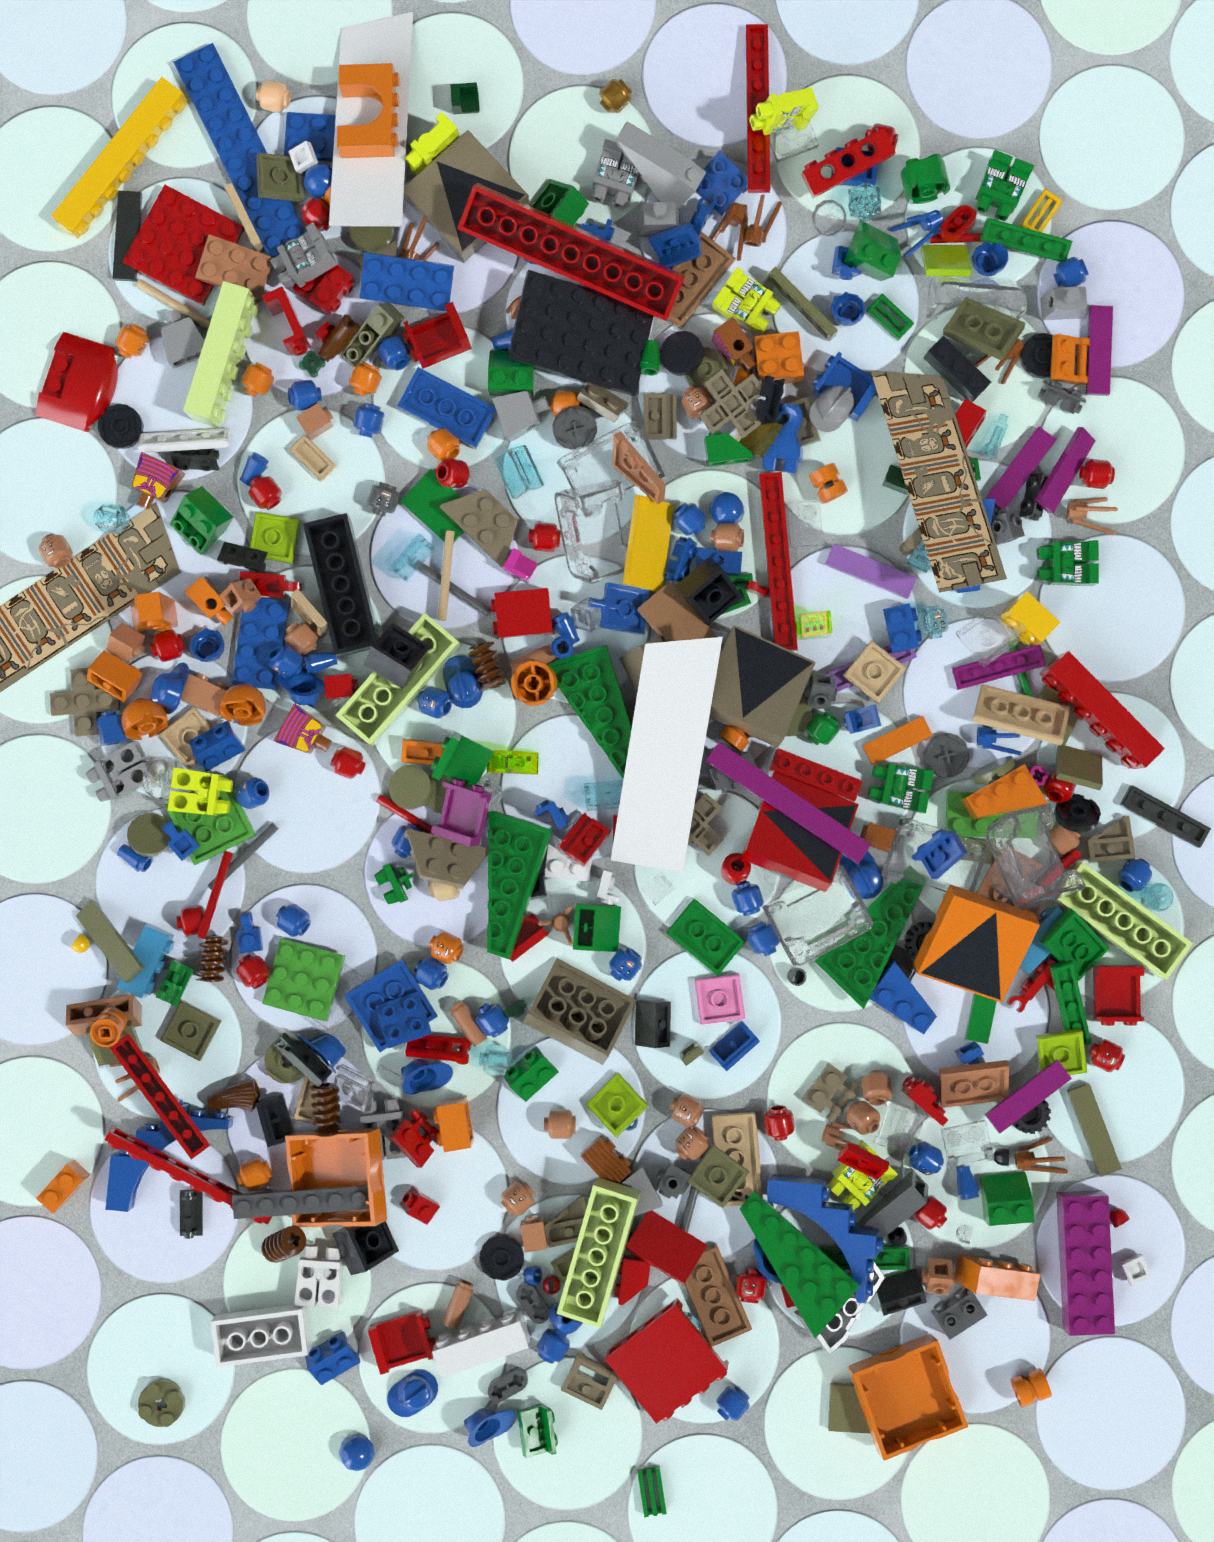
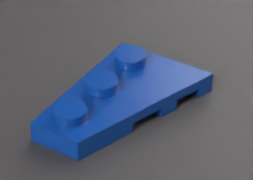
[870,959,937,1035]

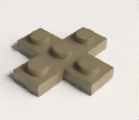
[698,369,761,438]
[50,668,121,737]
[687,792,724,856]

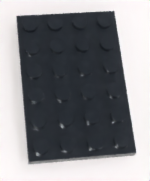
[507,270,654,396]

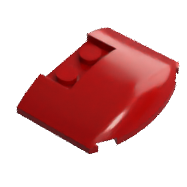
[35,331,118,432]

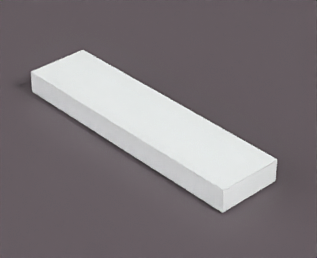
[138,428,231,453]

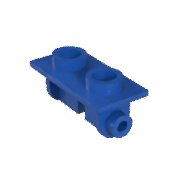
[665,536,698,583]

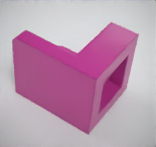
[503,548,537,583]

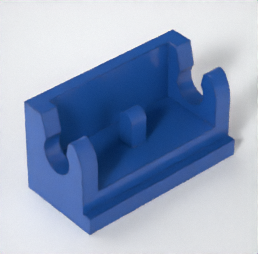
[709,1021,760,1072]

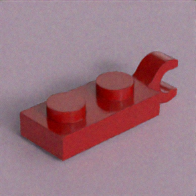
[239,571,302,598]
[1007,959,1057,1013]

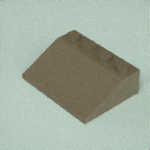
[523,958,636,1065]

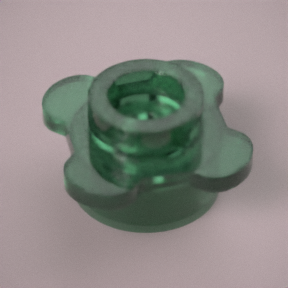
[299,351,326,378]

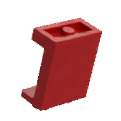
[262,286,311,356]
[402,302,472,369]
[491,588,553,640]
[1093,965,1144,1026]
[368,1310,436,1375]

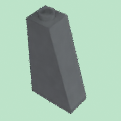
[852,1169,929,1238]

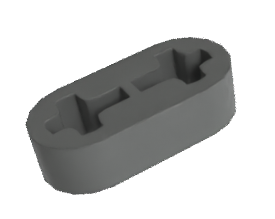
[516,1282,549,1324]
[488,1367,528,1402]

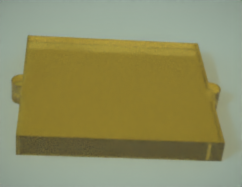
[739,422,783,458]

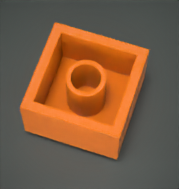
[752,331,804,384]
[433,1096,474,1152]

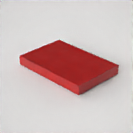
[625,1210,708,1286]

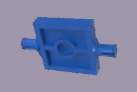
[588,582,650,635]

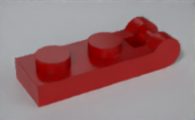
[405,1035,472,1065]

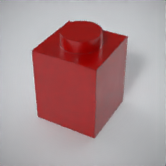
[324,674,359,700]

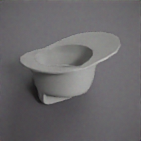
[809,386,854,432]

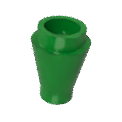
[639,340,661,376]

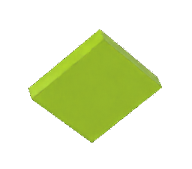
[921,245,972,277]
[250,512,301,564]
[1036,1028,1087,1075]
[586,1073,649,1138]

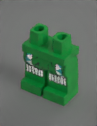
[975,150,1034,221]
[1036,540,1099,586]
[867,763,934,814]

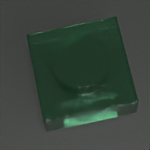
[503,997,528,1019]

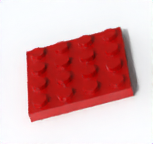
[123,184,245,306]

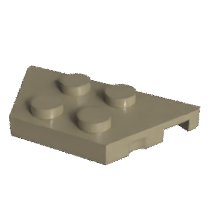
[439,489,518,568]
[404,829,489,888]

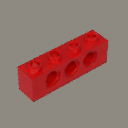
[801,127,896,199]
[768,748,863,802]

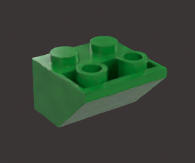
[169,486,234,555]
[573,903,621,952]

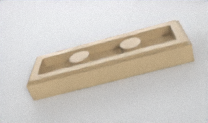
[225,182,264,252]

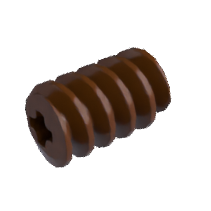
[469,642,506,692]
[195,934,229,982]
[310,1082,341,1133]
[261,1225,306,1263]

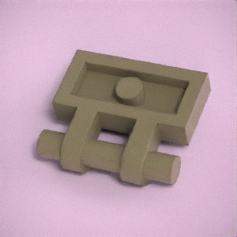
[802,1063,860,1122]

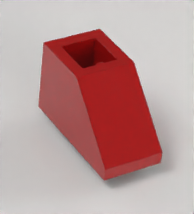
[614,1254,650,1306]

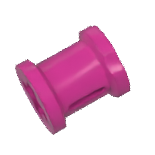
[1028,766,1049,786]

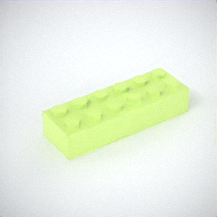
[183,281,259,428]
[335,613,461,746]
[1050,861,1193,980]
[557,1177,641,1328]

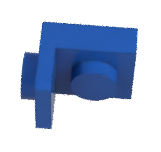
[580,219,615,242]

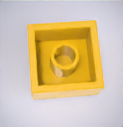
[999,591,1061,646]

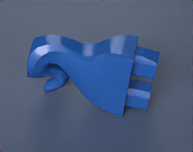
[760,403,803,474]

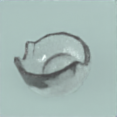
[812,200,847,237]

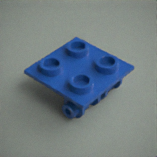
[696,150,748,216]
[375,991,432,1049]

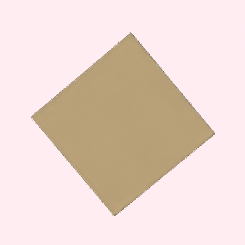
[291,589,327,639]
[843,640,906,704]
[159,706,213,769]

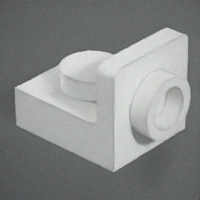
[596,870,620,905]

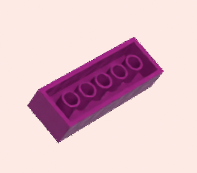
[1056,1190,1115,1336]

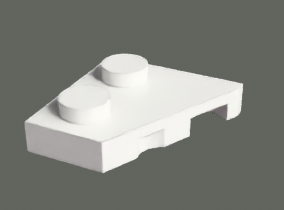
[545,834,592,882]

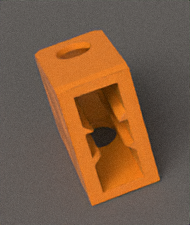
[184,577,234,626]

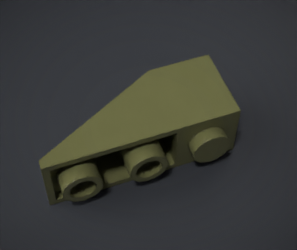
[341,303,405,368]

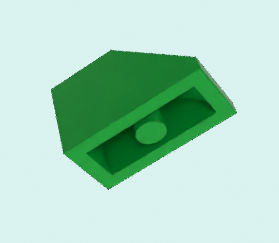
[704,431,753,467]

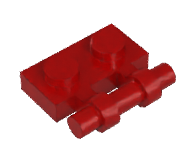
[389,1108,439,1168]

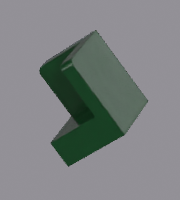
[450,82,480,115]
[882,465,908,495]

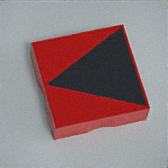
[741,771,859,892]

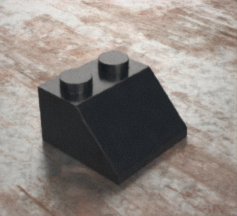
[676,556,743,626]
[364,623,431,689]
[333,1221,399,1275]

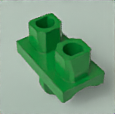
[374,863,414,905]
[156,960,195,1007]

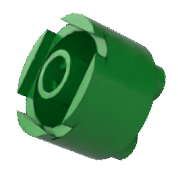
[900,154,950,204]

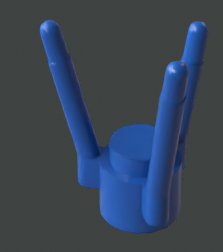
[890,210,943,258]
[977,725,1022,756]

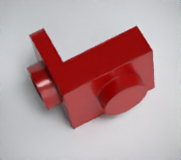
[400,1186,440,1225]

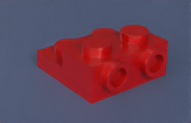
[292,265,355,316]
[901,1075,949,1126]

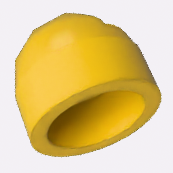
[70,933,90,953]

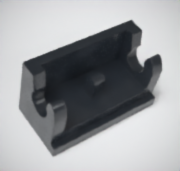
[255,1094,294,1148]

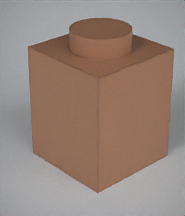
[296,403,333,440]
[106,623,145,663]
[520,1215,548,1253]

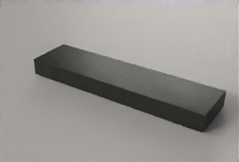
[112,190,142,282]
[1119,785,1211,848]

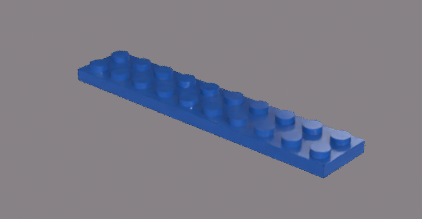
[173,43,306,258]

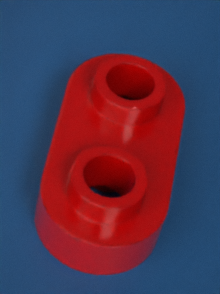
[940,205,977,242]

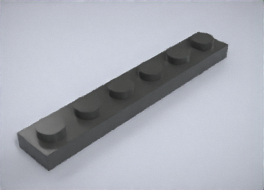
[232,1184,370,1219]

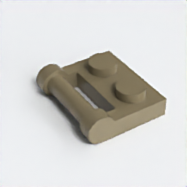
[899,528,923,556]
[561,1351,618,1410]

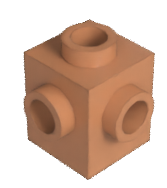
[219,579,262,614]
[921,1258,956,1295]

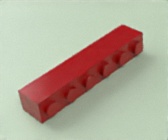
[109,1034,211,1160]

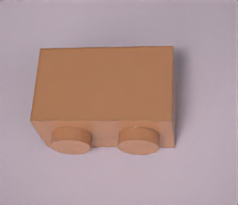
[181,672,229,718]

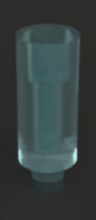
[980,414,1009,459]

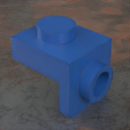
[831,246,861,280]
[844,704,882,734]

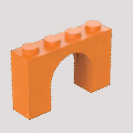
[337,63,400,158]

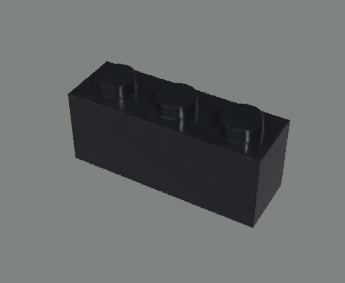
[923,336,992,403]

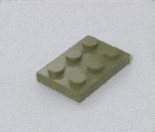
[943,297,1025,361]

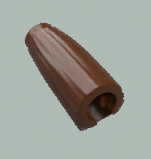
[317,314,361,363]
[207,1078,260,1113]

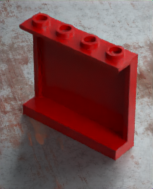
[605,1298,729,1424]

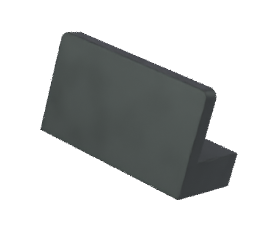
[635,1000,671,1048]
[876,1268,927,1316]

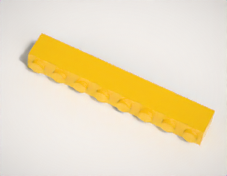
[51,76,187,239]

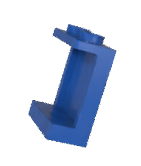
[812,351,877,422]

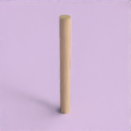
[136,279,211,330]
[437,530,455,621]

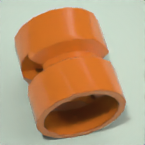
[808,463,848,504]
[719,725,752,752]
[90,1008,127,1047]
[1010,1368,1052,1408]

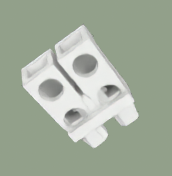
[294,1244,343,1309]

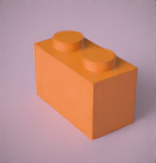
[87,650,142,703]
[36,1160,91,1214]

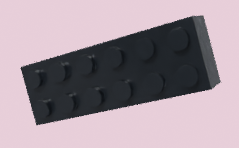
[303,513,379,658]

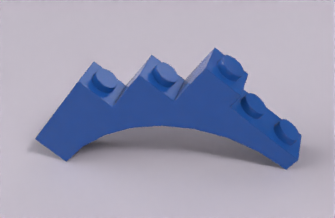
[105,1098,234,1212]
[767,1174,883,1303]

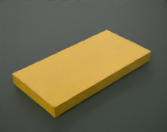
[622,495,674,593]

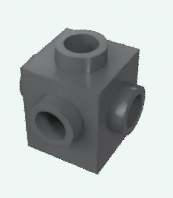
[991,509,1025,545]
[803,671,837,710]
[655,1160,691,1199]

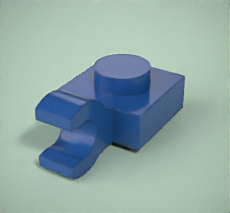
[690,198,715,236]
[162,821,200,861]
[237,913,263,953]

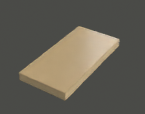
[972,684,1070,745]
[711,1111,763,1207]

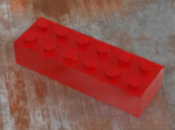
[1039,651,1165,769]

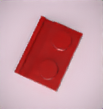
[558,812,611,867]

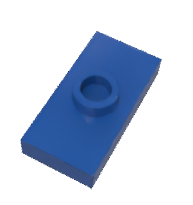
[696,548,742,575]

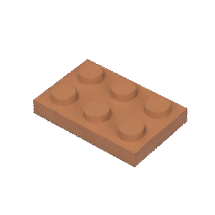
[195,234,273,302]
[939,1060,1009,1108]

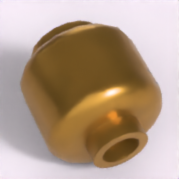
[599,78,632,113]

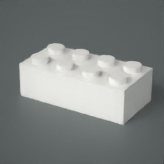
[211,1304,312,1368]
[432,1309,531,1378]

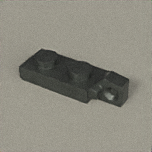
[273,1032,332,1087]

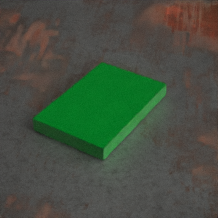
[400,469,464,543]
[666,898,746,976]
[1039,908,1109,981]

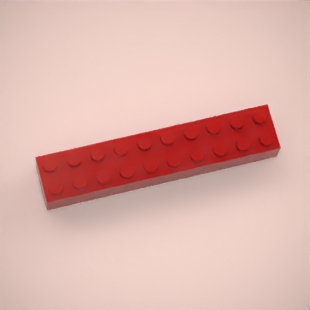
[457,183,685,321]

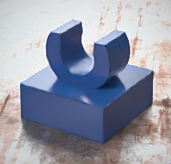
[955,1041,984,1065]

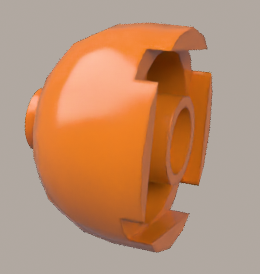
[511,661,557,706]
[219,683,266,726]
[121,698,169,740]

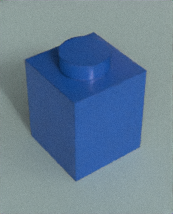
[96,711,127,746]

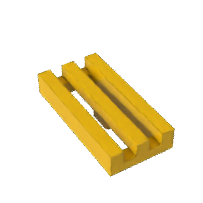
[1020,188,1063,232]

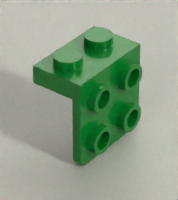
[430,731,493,786]

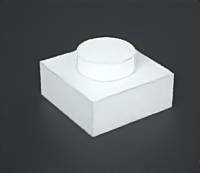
[288,141,318,174]
[1120,1254,1152,1286]

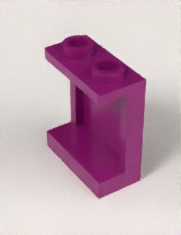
[430,778,492,847]

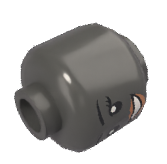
[367,482,400,517]

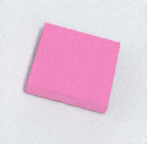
[694,973,745,1025]

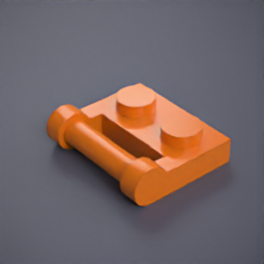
[1051,334,1090,385]

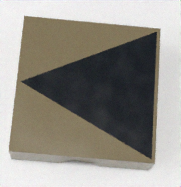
[404,130,529,263]
[709,625,816,748]

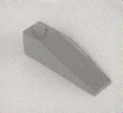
[615,121,706,209]
[794,1263,885,1355]

